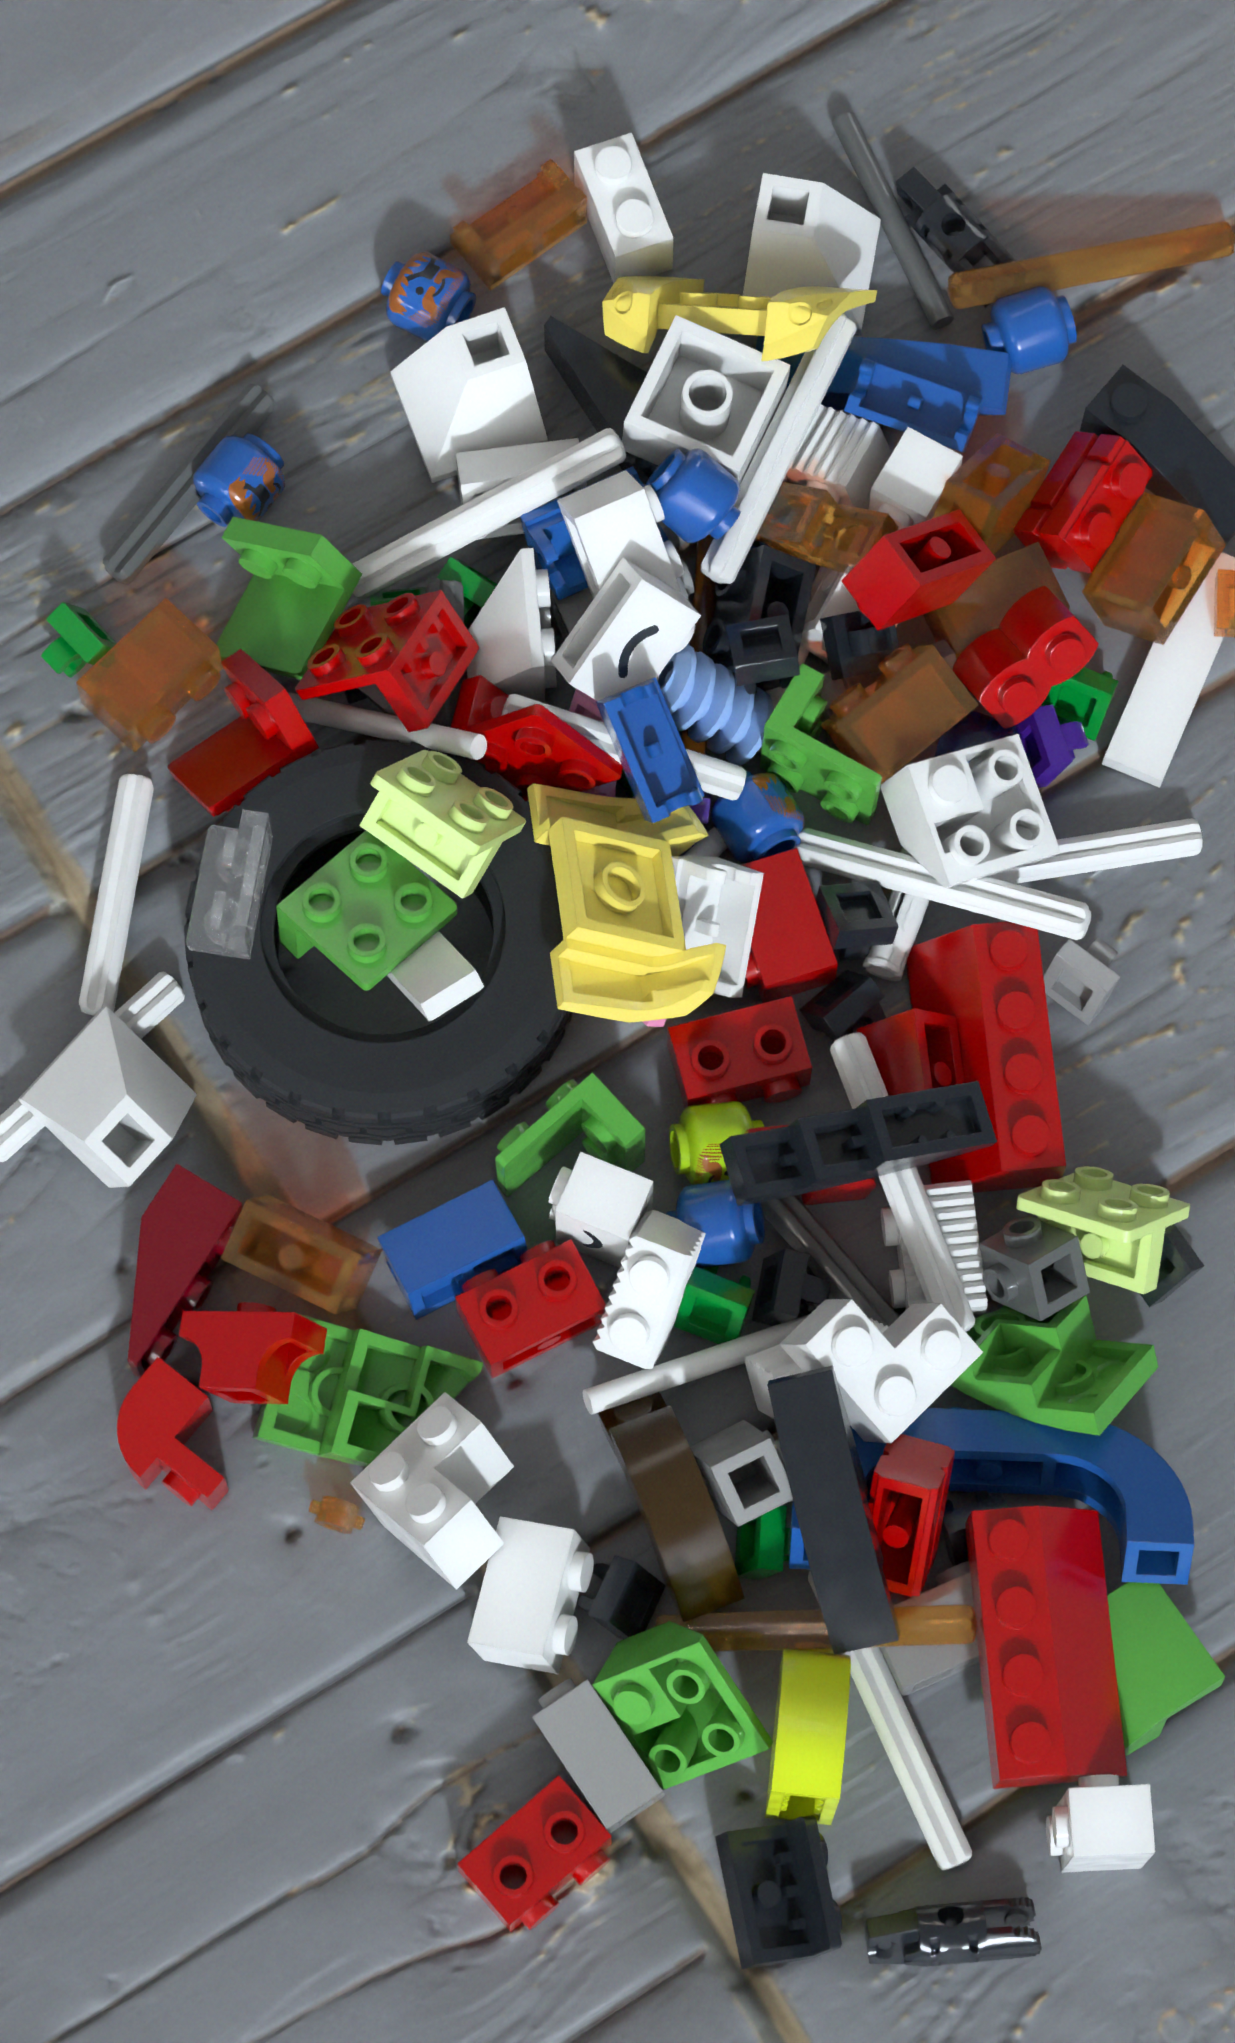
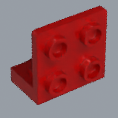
[295,590,480,732]
[167,649,319,817]
[451,675,623,801]

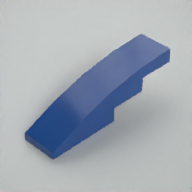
[756,336,1012,416]

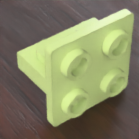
[359,750,526,899]
[1016,1166,1190,1294]

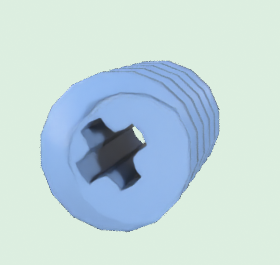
[658,644,773,765]

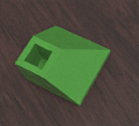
[592,1621,773,1790]

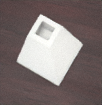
[743,173,881,335]
[390,307,548,483]
[467,548,557,703]
[880,734,1061,888]
[18,1006,197,1188]

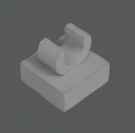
[1044,937,1120,1026]

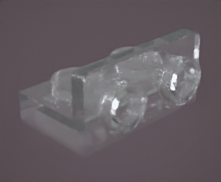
[186,809,273,960]

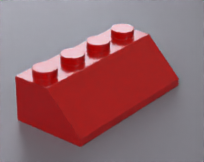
[906,921,1066,1193]
[965,1505,1127,1789]

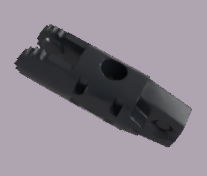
[896,167,1027,308]
[865,1897,1042,1967]

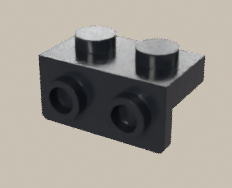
[715,1815,842,1969]

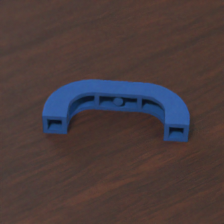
[789,1407,1194,1585]

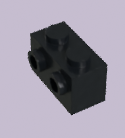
[702,545,816,691]

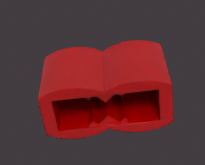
[952,585,1099,729]

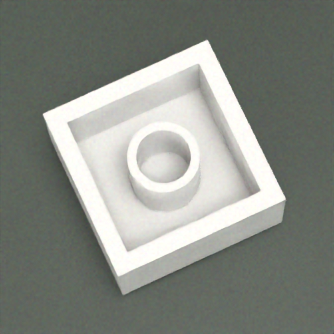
[622,315,791,484]

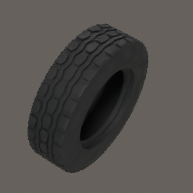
[184,740,573,1145]

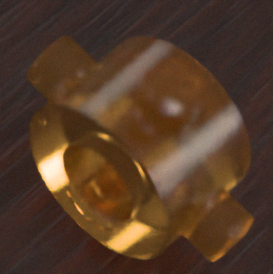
[308,1496,365,1534]

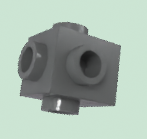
[979,1215,1090,1321]

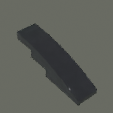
[720,1081,997,1206]
[767,1365,900,1655]

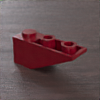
[128,1164,248,1378]

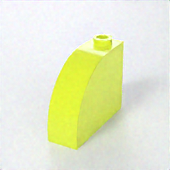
[765,1642,851,1825]

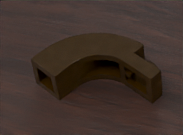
[597,1392,745,1622]

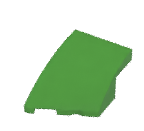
[951,1295,1159,1436]
[252,1313,483,1467]
[981,1582,1225,1757]

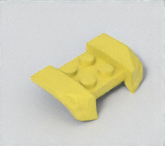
[602,276,877,362]
[527,783,726,1023]

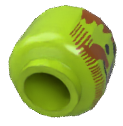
[669,1101,764,1185]

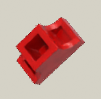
[179,1302,327,1404]

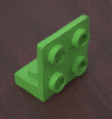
[213,517,362,680]
[760,663,882,825]
[276,831,457,990]
[495,1072,645,1197]

